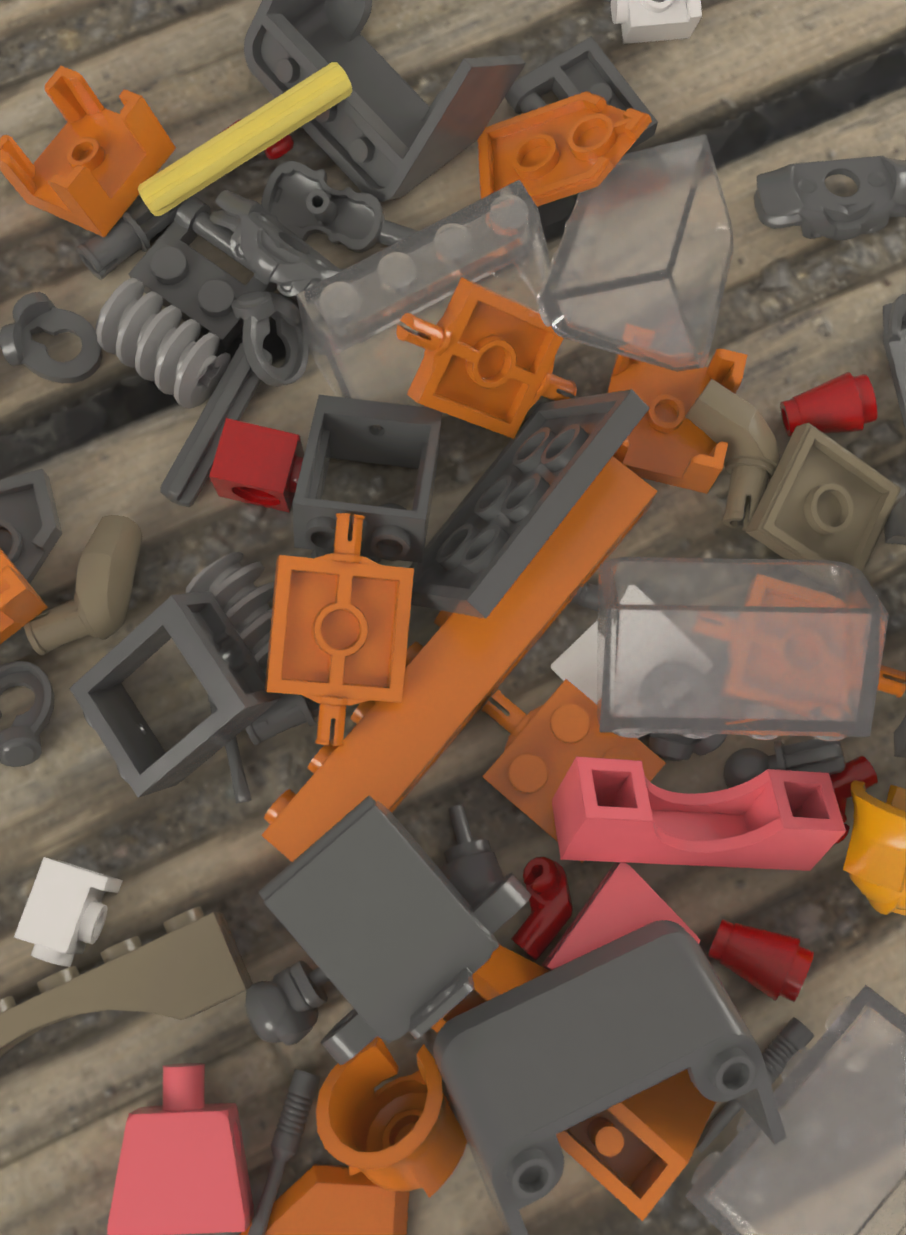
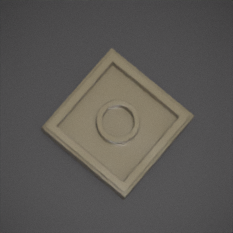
[746,423,901,596]

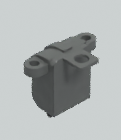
[259,795,531,1065]

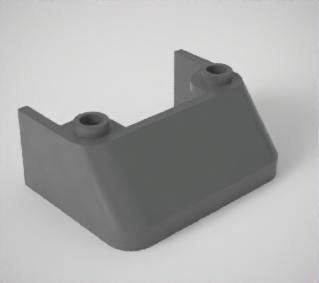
[244,0,526,202]
[433,920,787,1235]

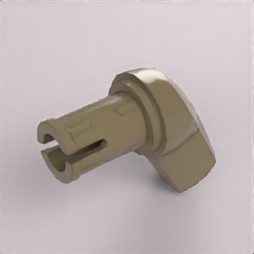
[685,379,780,531]
[24,515,143,655]

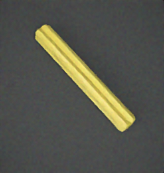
[137,62,352,216]

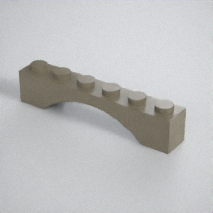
[0,906,253,1059]

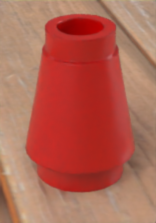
[780,372,878,437]
[707,919,814,1002]

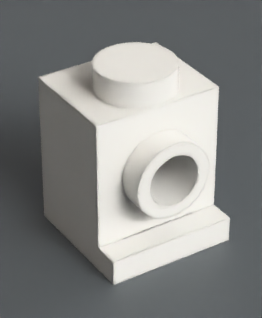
[611,0,702,44]
[14,857,123,967]

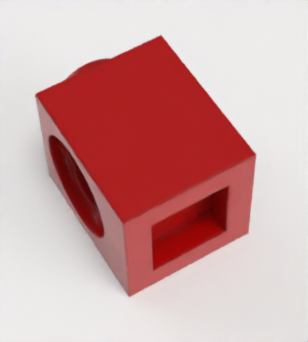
[209,418,304,513]

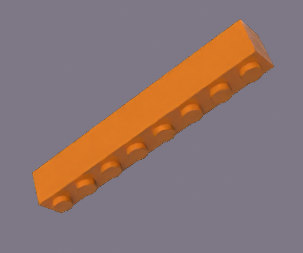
[261,456,658,862]

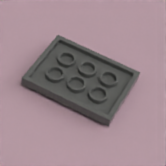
[409,389,650,619]

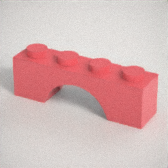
[552,757,846,871]

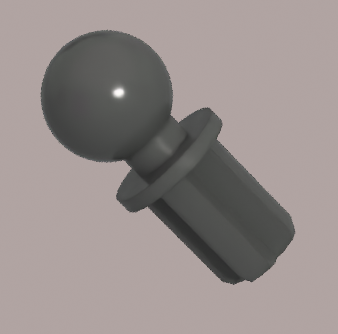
[724,735,846,788]

